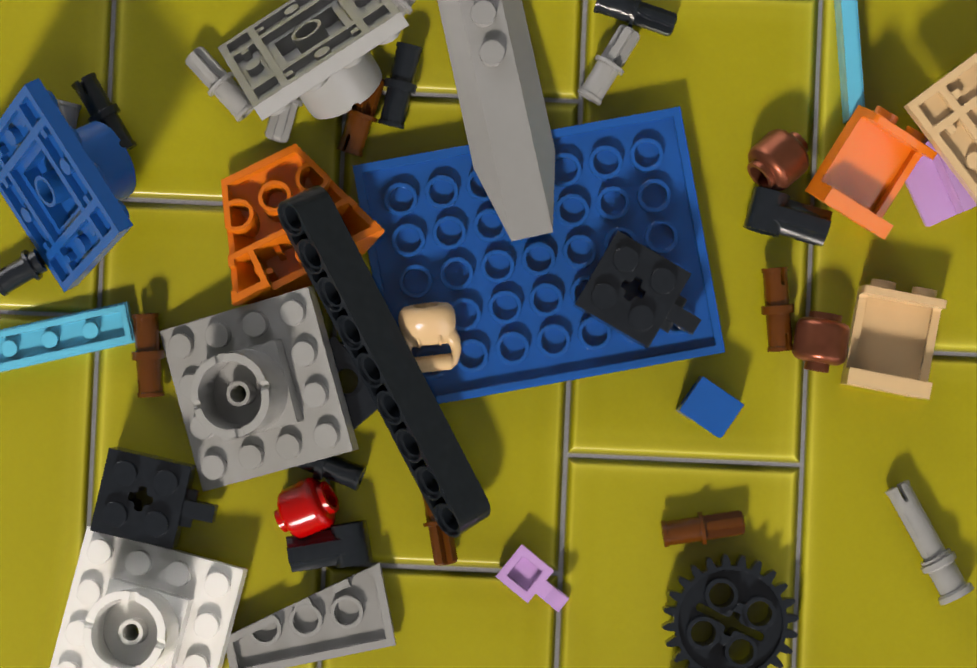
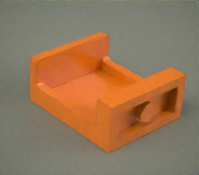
[805,105,937,240]

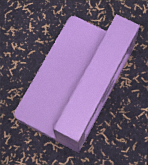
[905,140,977,227]

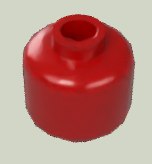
[274,478,339,539]

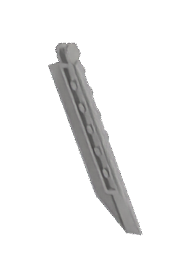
[437,0,555,241]

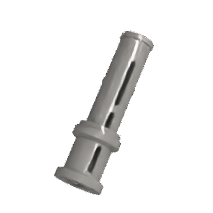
[885,479,974,605]

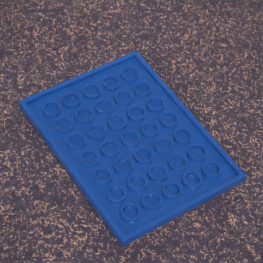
[353,106,725,404]

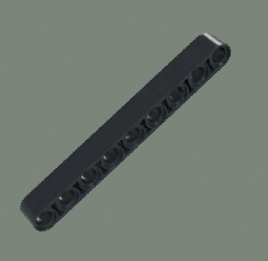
[277,185,491,538]

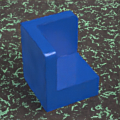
[676,376,744,438]

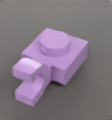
[495,544,569,612]

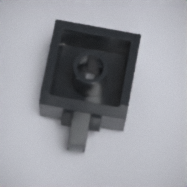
[573,231,701,348]
[90,447,219,549]

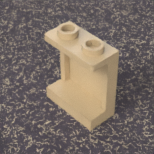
[840,279,947,399]

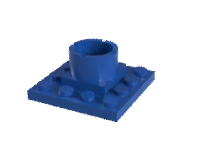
[0,78,136,292]

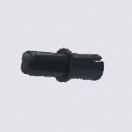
[593,0,677,36]

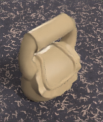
[398,302,462,373]

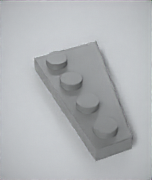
[226,562,397,668]

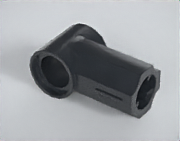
[743,186,833,247]
[286,520,373,572]

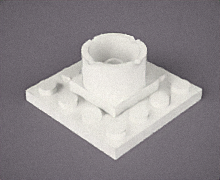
[50,526,248,668]

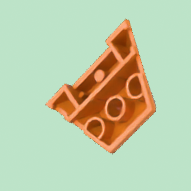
[221,143,385,306]

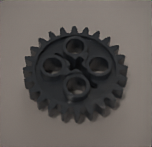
[661,553,799,668]

